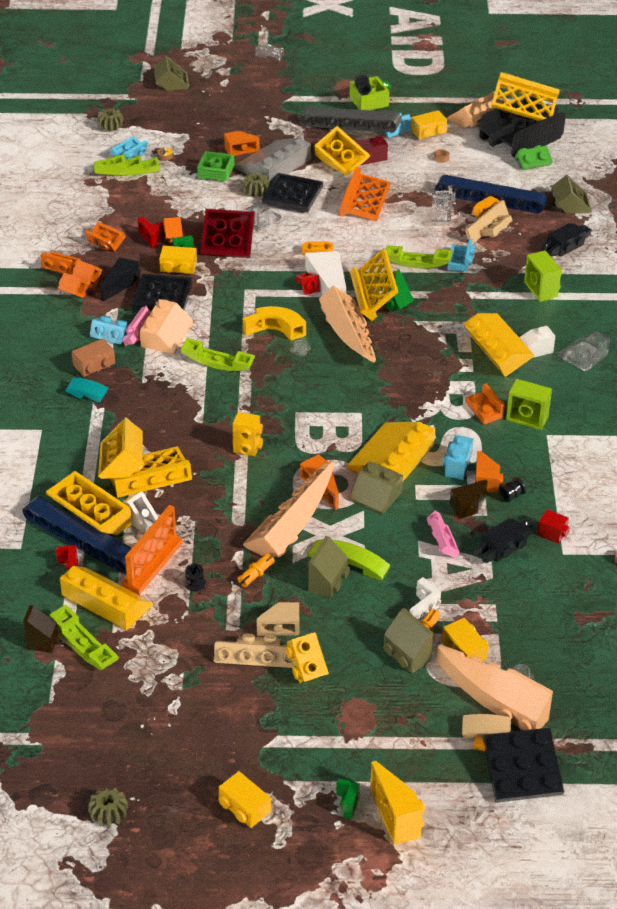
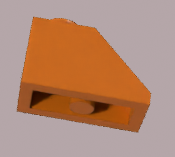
[224,131,259,156]
[163,217,183,243]
[475,451,503,493]

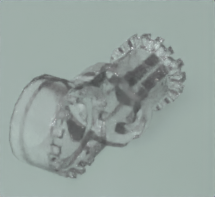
[255,44,284,61]

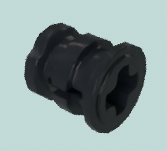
[354,75,371,95]
[500,477,526,502]
[185,563,205,591]

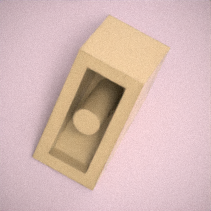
[257,602,299,636]

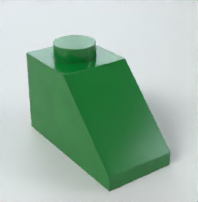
[385,269,414,312]

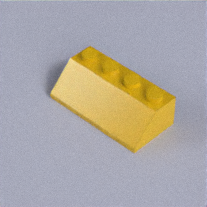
[463,313,534,377]
[98,417,143,479]
[46,471,132,535]
[60,566,153,631]

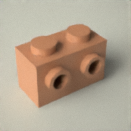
[72,339,115,377]

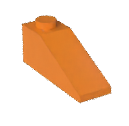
[300,454,339,510]

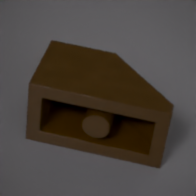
[450,480,488,519]
[23,605,60,653]

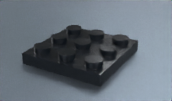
[262,173,323,213]
[132,273,193,312]
[483,728,564,803]

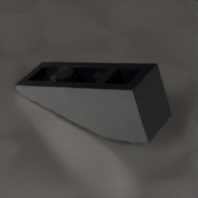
[100,257,141,301]

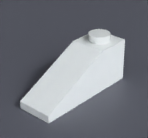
[519,326,555,358]

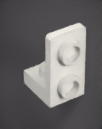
[410,577,441,621]

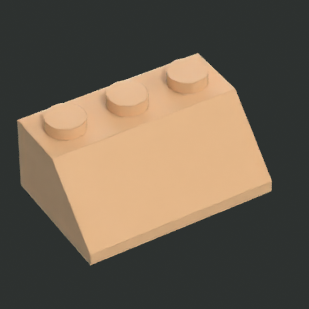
[448,91,502,128]
[140,299,193,354]

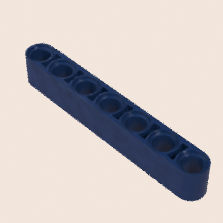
[435,175,547,213]
[22,496,134,573]

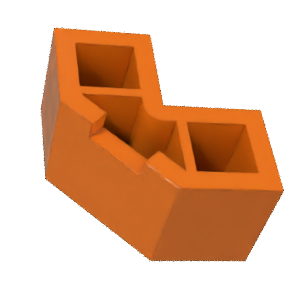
[58,260,102,298]

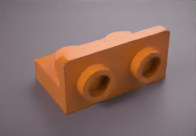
[465,383,505,424]

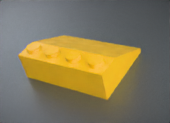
[347,422,435,481]

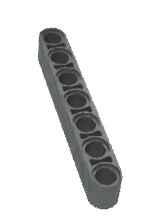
[299,107,402,132]

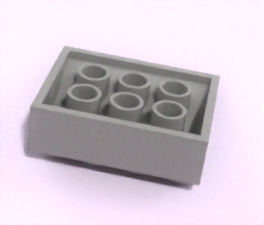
[234,138,311,185]

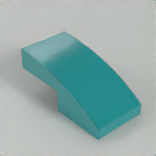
[65,377,109,404]

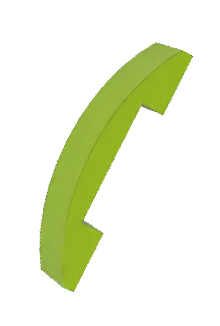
[385,245,453,269]
[181,338,255,371]
[307,539,390,581]
[49,605,119,670]

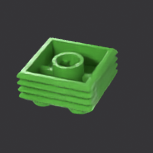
[197,151,235,182]

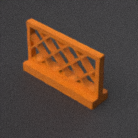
[339,167,391,221]
[122,505,183,595]

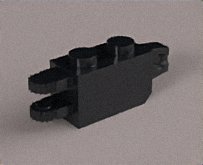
[541,223,592,257]
[473,519,536,564]

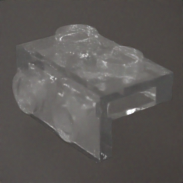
[431,186,455,222]

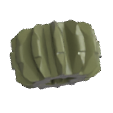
[97,108,123,131]
[242,172,270,197]
[88,786,128,827]

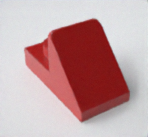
[138,216,163,249]

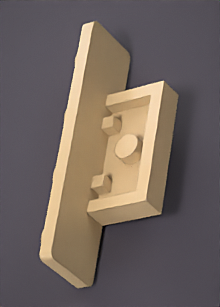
[465,200,513,244]
[214,634,294,668]

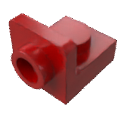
[295,272,320,295]
[56,545,78,570]

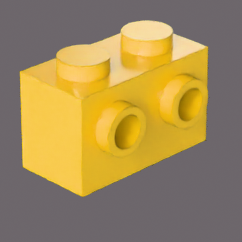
[411,110,447,139]
[160,246,197,274]
[233,412,263,456]
[442,618,489,662]
[285,632,329,683]
[219,771,271,828]

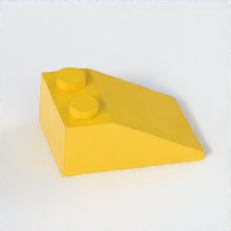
[314,126,370,176]
[370,761,425,845]

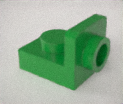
[171,235,194,248]
[336,778,360,819]

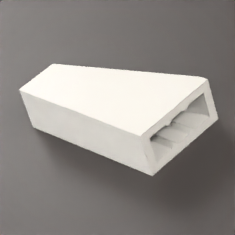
[305,251,346,294]

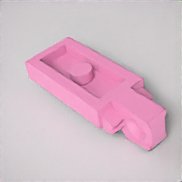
[122,306,151,346]
[426,510,460,558]

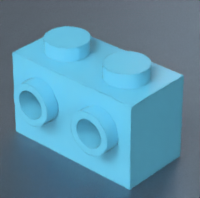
[443,435,474,480]

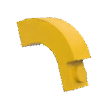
[243,306,306,341]

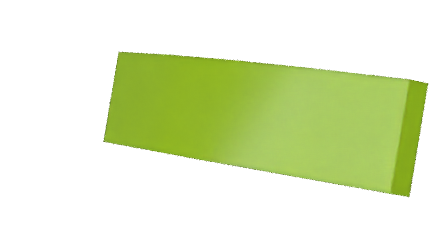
[93,154,161,175]

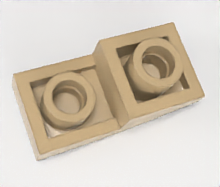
[462,714,511,739]

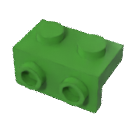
[514,145,553,170]

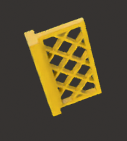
[491,72,560,121]
[350,248,398,321]
[110,446,192,498]

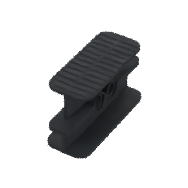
[479,96,566,158]

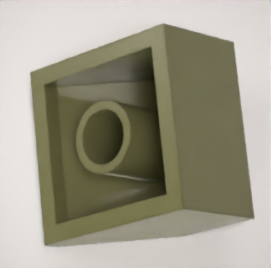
[154,55,189,91]
[552,174,592,213]
[349,461,403,515]
[308,536,350,599]
[383,608,433,674]

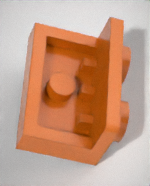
[84,222,126,252]
[40,251,81,275]

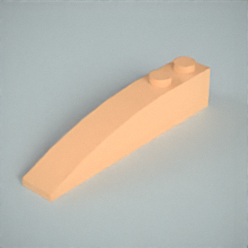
[319,285,376,363]
[243,461,335,559]
[436,645,553,731]

